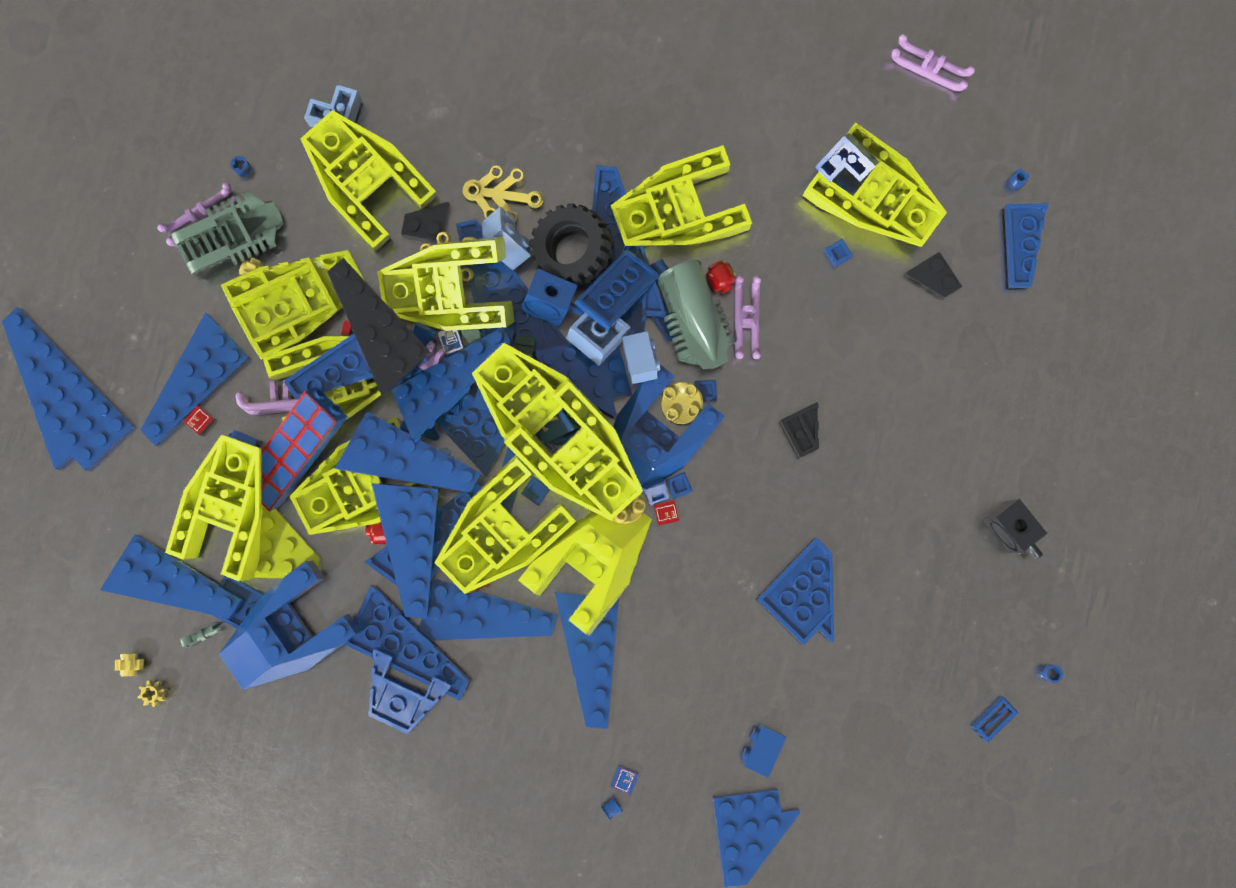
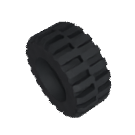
[529,204,615,290]

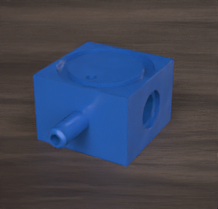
[520,268,584,326]

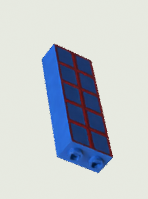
[261,387,348,512]

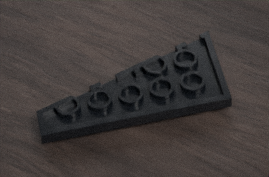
[327,258,432,397]

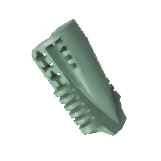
[171,190,284,275]
[658,260,735,370]

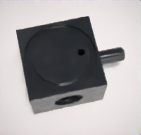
[984,499,1047,559]

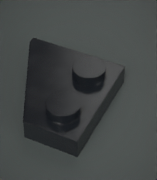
[401,202,451,242]
[904,252,963,299]
[780,402,819,458]

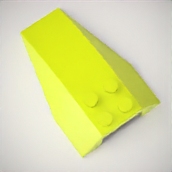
[221,250,364,360]

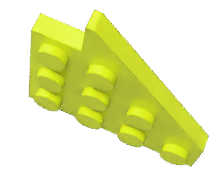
[254,504,322,578]

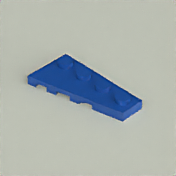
[1004,203,1048,288]

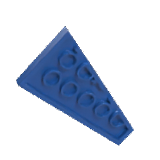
[283,308,429,400]
[140,312,251,446]
[392,327,513,443]
[399,366,505,477]
[335,412,482,493]
[372,483,438,618]
[364,484,482,586]
[100,534,243,619]
[419,579,558,641]
[344,585,470,701]
[554,592,619,729]

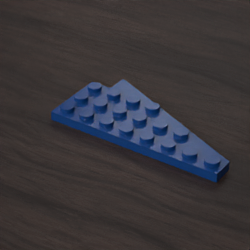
[584,166,666,335]
[456,219,569,360]
[2,307,135,471]

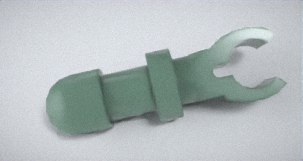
[180,622,223,649]

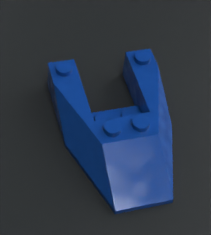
[613,364,725,494]
[219,561,362,690]

